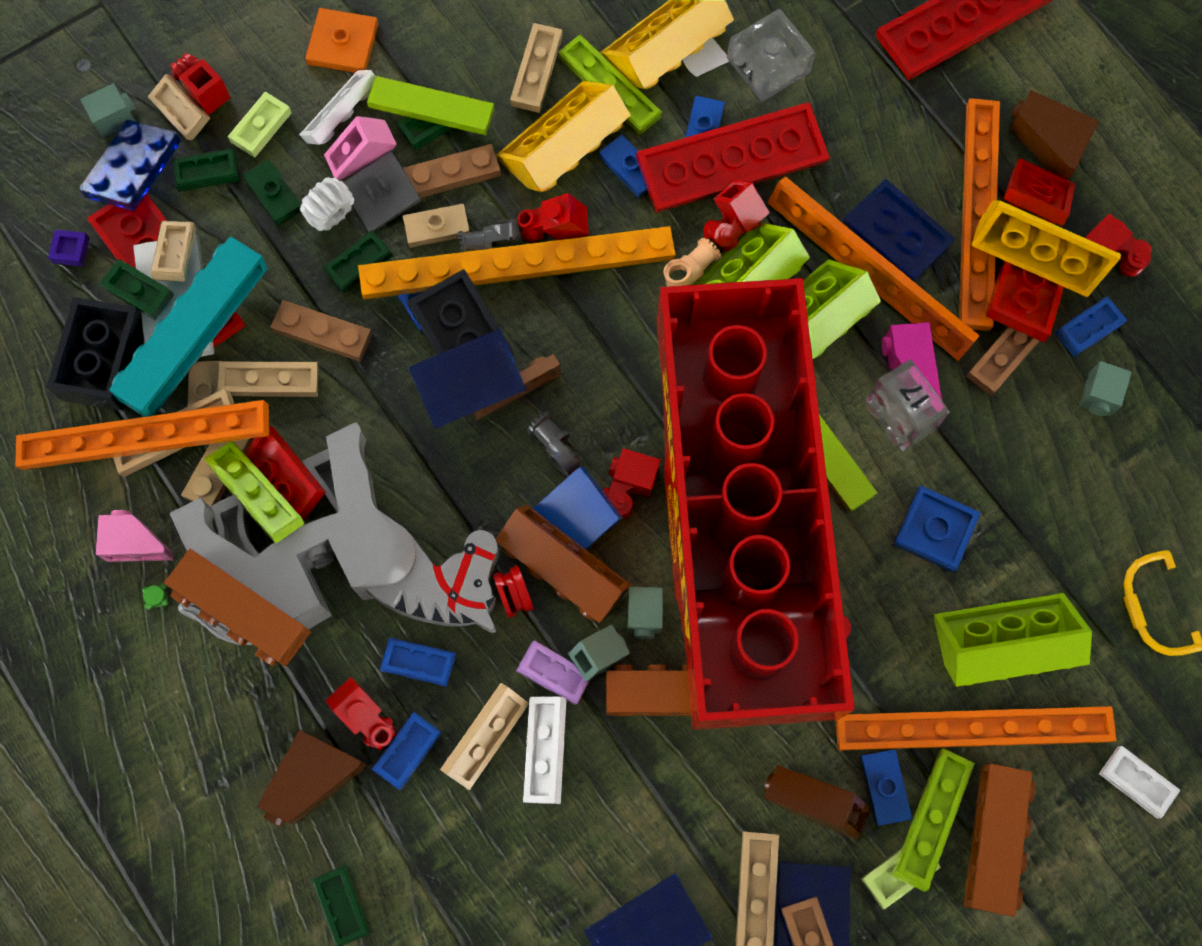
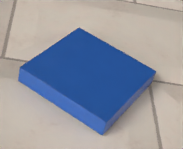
[533,466,623,550]
[893,485,981,573]

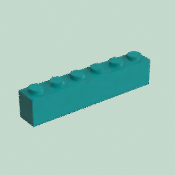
[109,236,268,417]

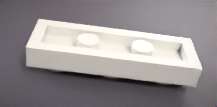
[299,70,376,145]
[523,697,567,804]

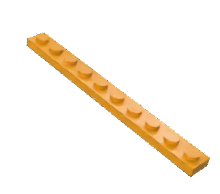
[358,226,676,300]

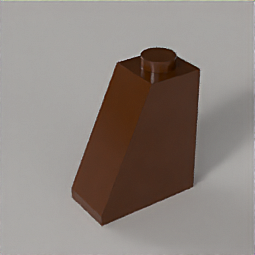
[1010,90,1099,180]
[257,730,366,827]
[765,765,871,841]

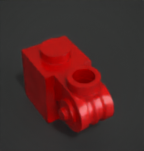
[169,52,231,115]
[703,179,769,251]
[517,193,589,242]
[1085,213,1152,277]
[603,448,661,520]
[326,677,397,751]

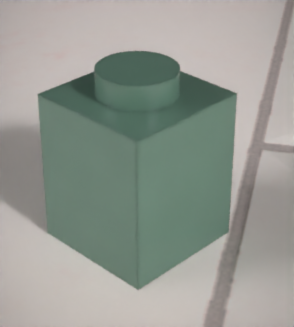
[80,83,136,138]
[1079,361,1132,416]
[627,587,663,639]
[568,624,630,682]

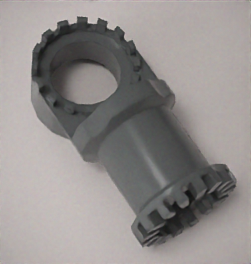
[458,220,521,252]
[527,411,582,477]

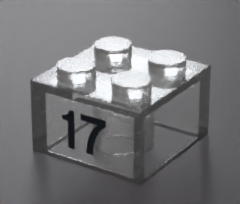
[727,8,816,102]
[866,359,950,452]

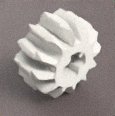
[300,177,354,231]

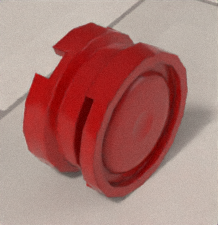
[492,565,534,619]

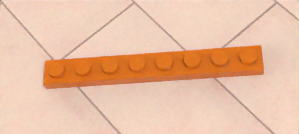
[959,98,1000,331]
[767,176,979,361]
[15,400,269,470]
[835,706,1117,751]

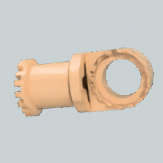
[663,238,721,287]

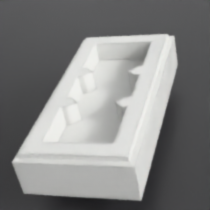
[1099,746,1180,819]

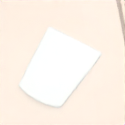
[683,38,730,77]

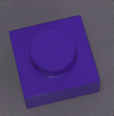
[48,230,90,267]

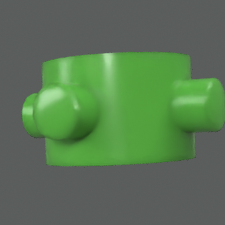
[142,583,169,610]

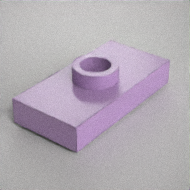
[516,640,589,705]

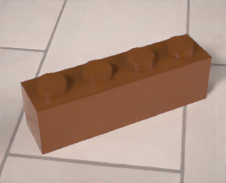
[495,504,631,623]
[164,548,311,667]
[606,665,691,716]
[963,763,1036,917]

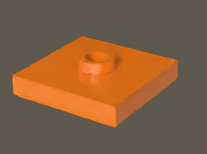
[305,8,379,73]

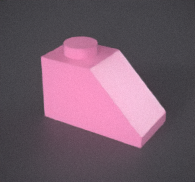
[324,116,397,180]
[96,510,174,562]

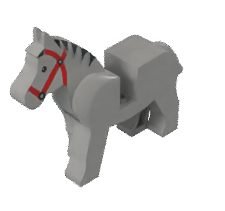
[169,422,499,645]

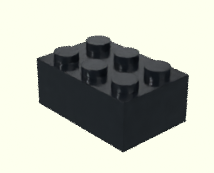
[407,269,514,389]
[46,297,144,411]

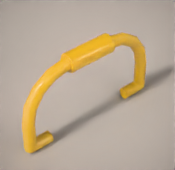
[1123,550,1202,656]

